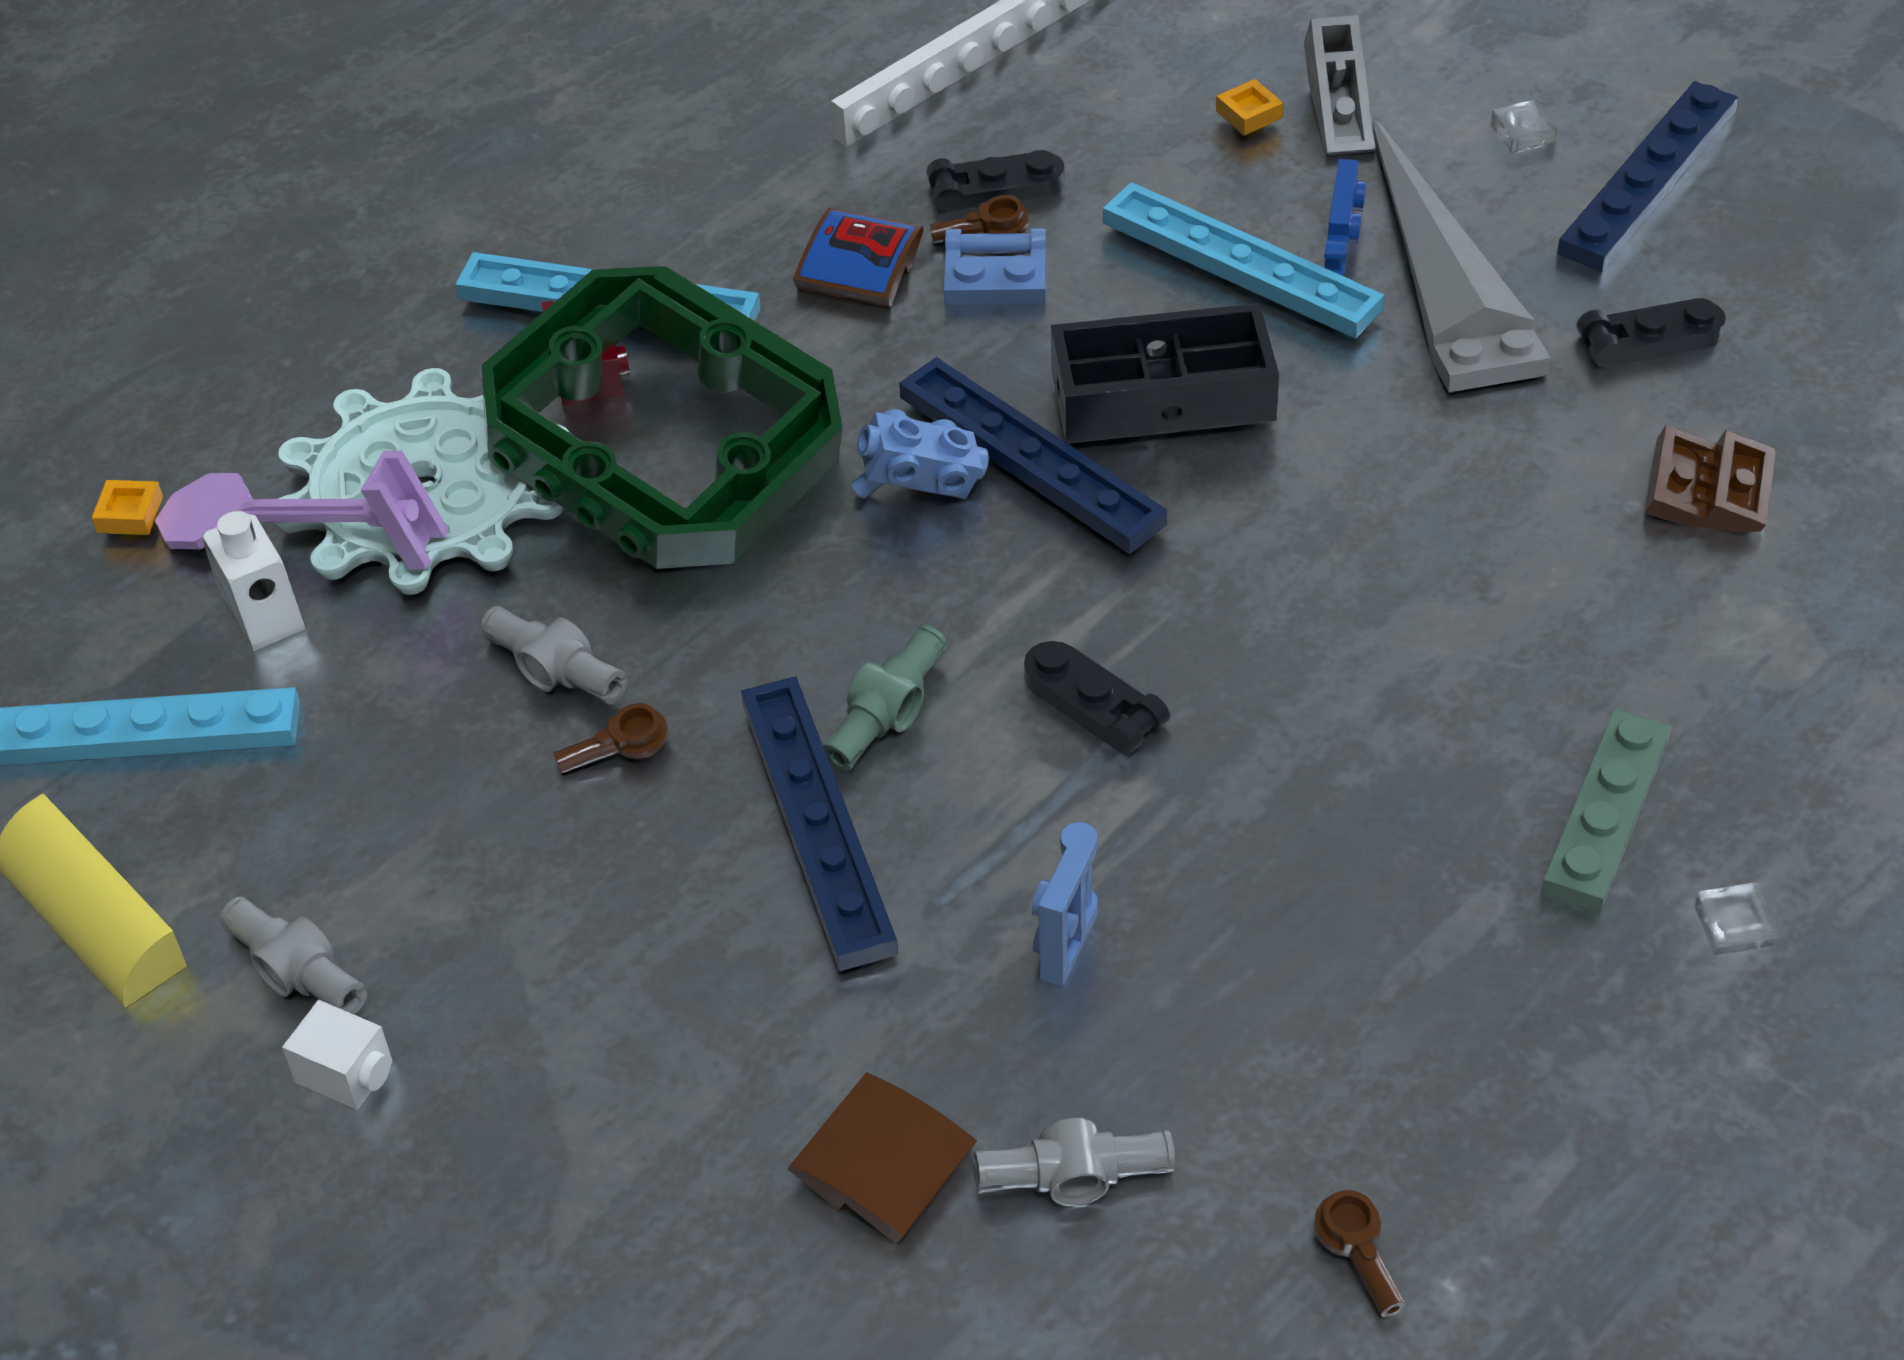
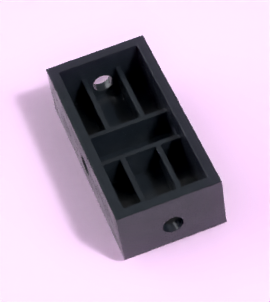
[1051,303,1279,443]

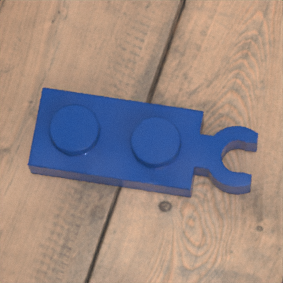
[1324,159,1366,276]

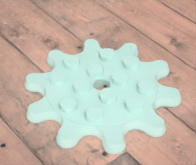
[273,368,569,595]

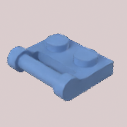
[944,228,1046,306]
[1032,822,1098,987]

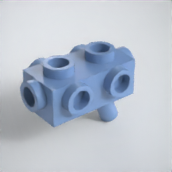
[852,409,989,499]

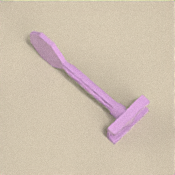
[155,451,449,569]

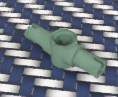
[823,624,947,771]

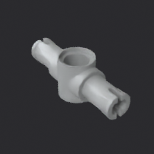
[481,606,627,704]
[220,896,367,1014]
[973,1118,1175,1206]

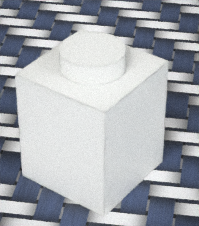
[282,1000,393,1110]

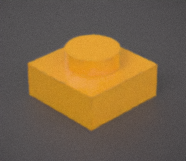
[1216,79,1284,135]
[92,480,163,535]

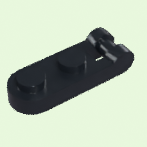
[926,150,1065,212]
[1576,298,1726,367]
[1024,641,1171,755]

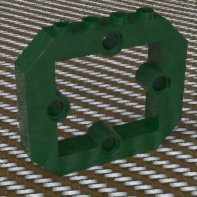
[482,266,843,569]

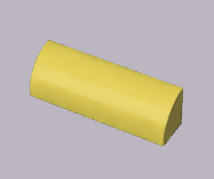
[0,793,187,1008]

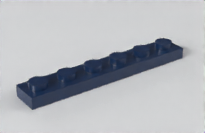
[1557,81,1738,272]
[899,357,1167,554]
[741,676,898,971]

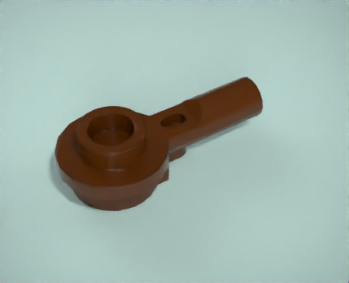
[930,195,1029,244]
[553,703,669,774]
[1313,1190,1406,1317]

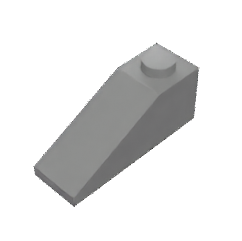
[1304,15,1375,156]

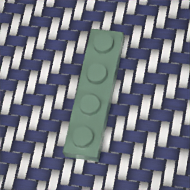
[1541,708,1672,914]

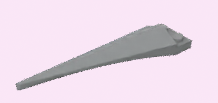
[1373,120,1551,392]

